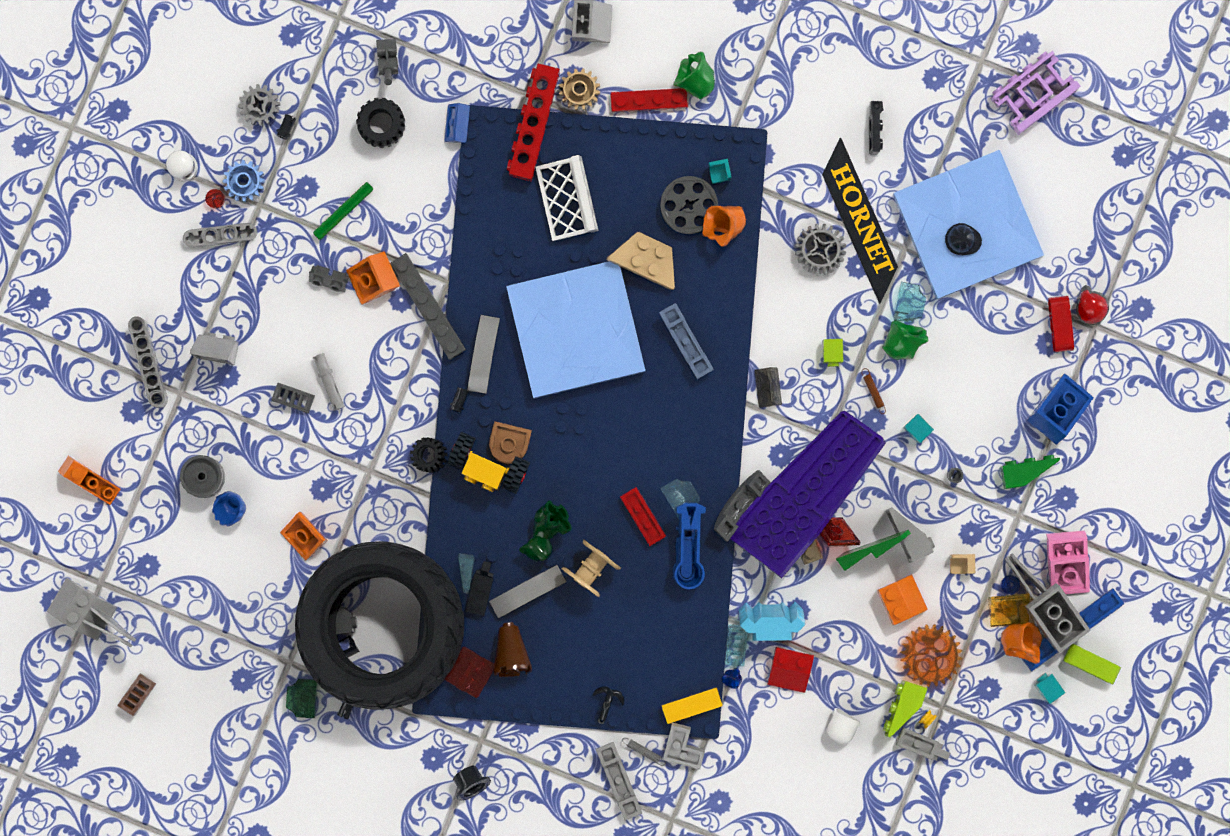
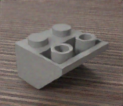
[572,0,612,43]

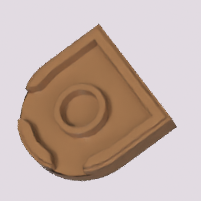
[489,421,532,464]

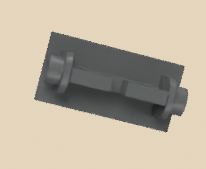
[309,265,349,292]

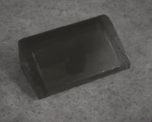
[755,367,782,408]

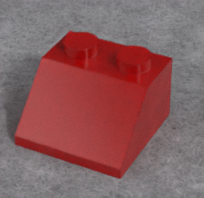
[767,647,814,693]

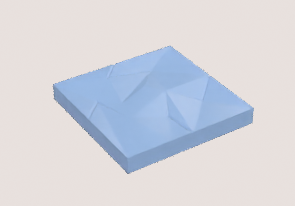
[893,150,1044,300]
[506,261,645,399]

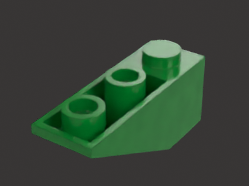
[1000,455,1060,489]

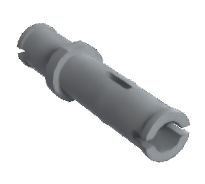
[313,353,345,411]

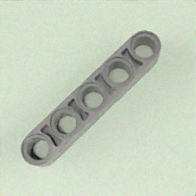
[128,316,168,408]

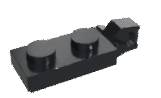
[869,101,884,155]
[466,561,494,616]

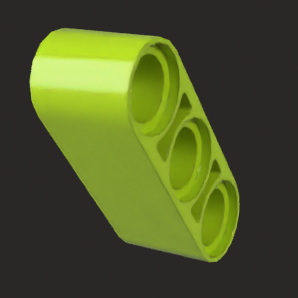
[1063,644,1121,685]

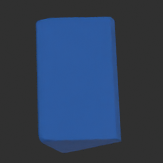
[444,103,470,143]

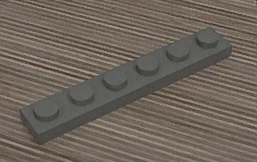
[390,253,466,360]

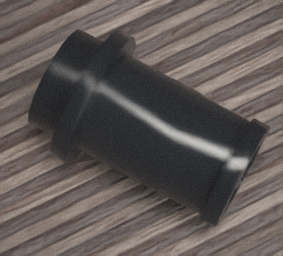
[276,114,296,140]
[450,387,469,413]
[337,702,353,719]

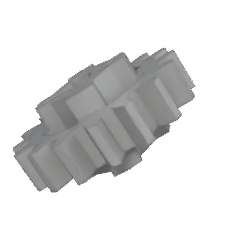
[238,84,280,126]

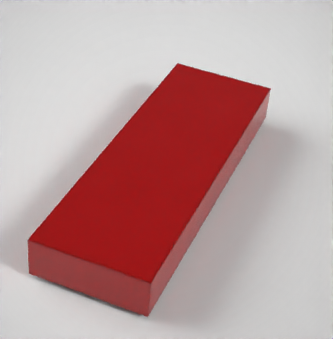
[620,487,666,546]

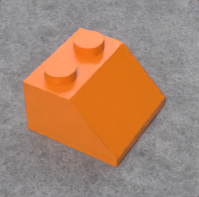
[346,251,400,305]
[877,574,928,625]

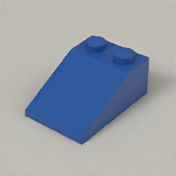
[1027,373,1094,445]

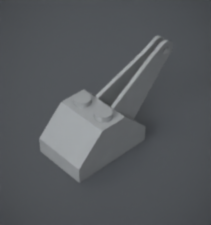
[1004,553,1091,653]
[47,578,136,647]

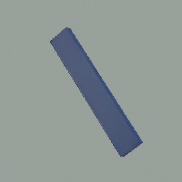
[1021,588,1124,672]

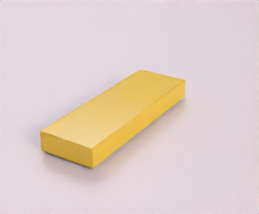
[662,687,723,724]

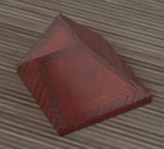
[819,517,861,548]

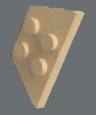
[606,232,675,290]

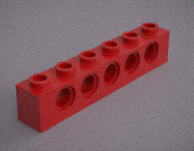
[507,63,560,182]

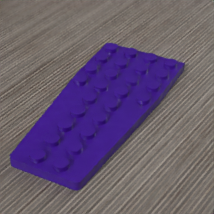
[730,411,886,578]

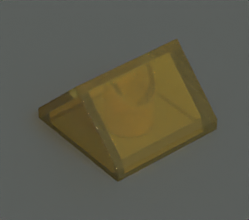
[988,594,1030,627]

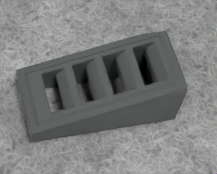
[271,383,315,414]

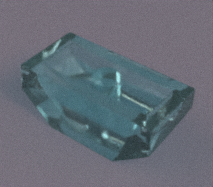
[893,281,926,323]
[660,479,700,521]

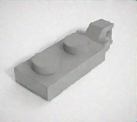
[896,727,951,761]

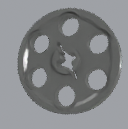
[660,176,718,234]

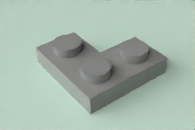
[663,722,705,769]

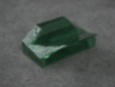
[286,679,318,718]

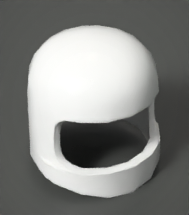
[166,150,198,182]
[827,708,860,744]

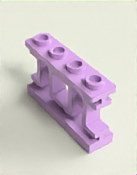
[991,51,1081,135]

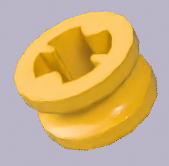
[918,709,937,729]

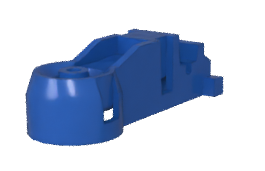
[672,502,706,590]

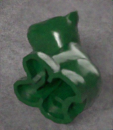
[519,501,572,561]

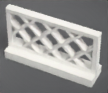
[536,155,599,241]

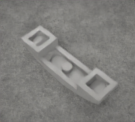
[468,315,500,394]
[489,565,566,618]
[596,742,642,820]

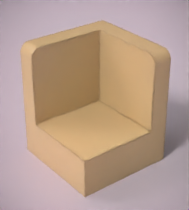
[950,554,976,574]

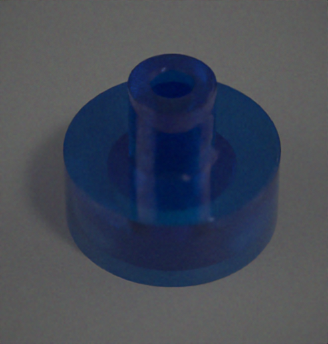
[1000,575,1020,594]
[722,668,742,689]

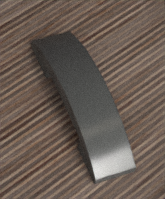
[714,470,771,542]

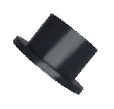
[453,765,491,801]

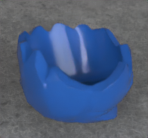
[212,491,246,527]

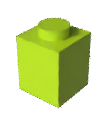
[822,339,843,367]

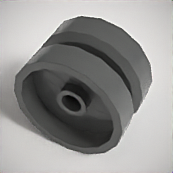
[180,455,225,498]

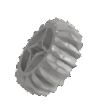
[795,224,846,275]

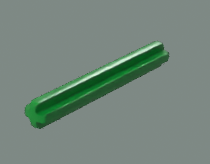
[313,182,373,240]

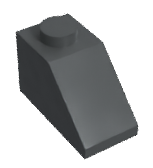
[336,604,357,634]

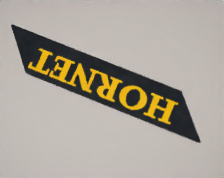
[822,138,898,304]

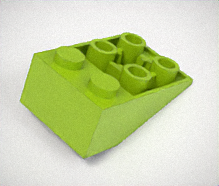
[883,680,928,737]

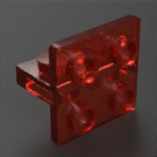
[445,647,494,698]

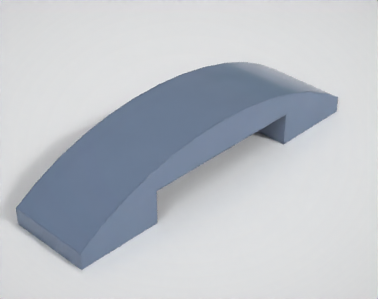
[659,303,714,379]

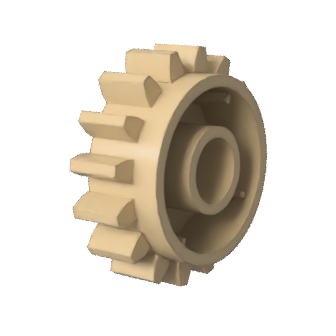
[559,68,600,111]

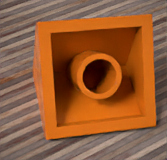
[280,512,328,561]

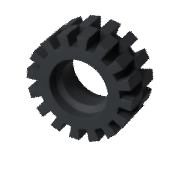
[410,437,448,473]

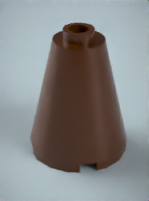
[494,622,532,677]

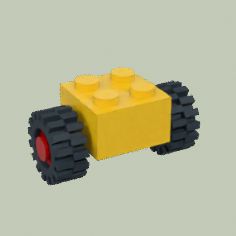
[447,432,530,494]

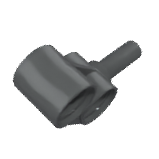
[376,38,398,85]

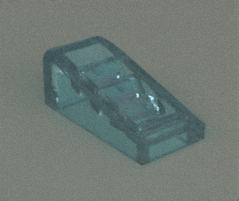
[458,553,475,594]
[725,624,748,666]

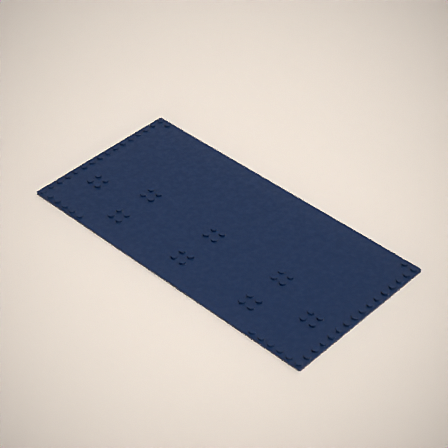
[412,105,768,739]

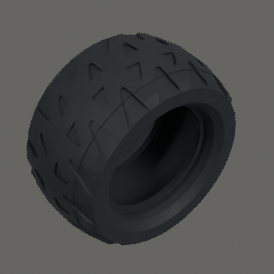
[295,541,464,710]

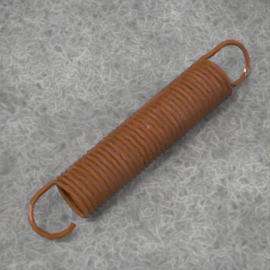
[861,368,886,414]

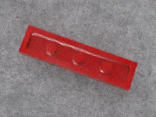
[611,88,688,112]

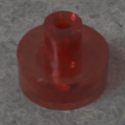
[205,189,225,209]

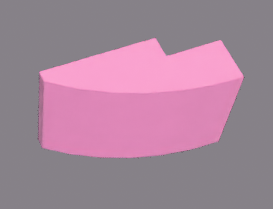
[1046,530,1090,594]

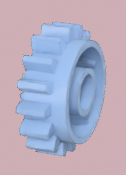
[223,160,265,202]

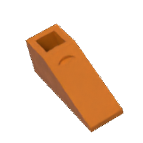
[58,455,121,505]

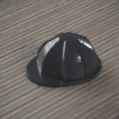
[945,223,982,255]

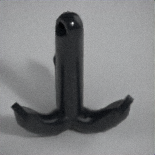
[592,686,625,724]

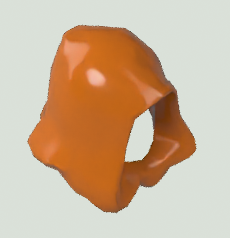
[702,206,746,247]
[1001,622,1042,664]

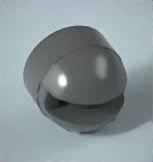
[947,467,963,483]

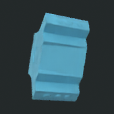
[739,602,805,641]

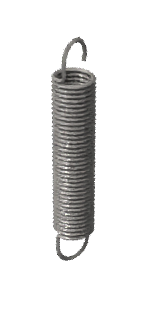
[622,737,666,766]

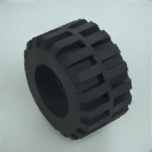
[356,98,405,148]

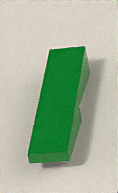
[836,530,911,571]

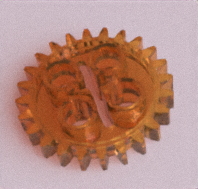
[900,624,963,687]

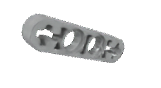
[183,223,258,248]

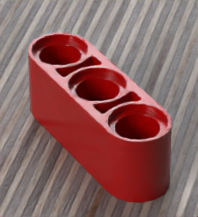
[1048,296,1074,352]

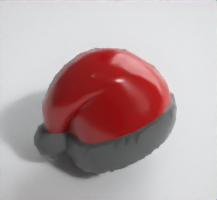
[1076,285,1109,325]

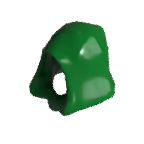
[673,52,715,99]
[882,320,928,360]

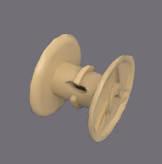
[561,539,621,597]

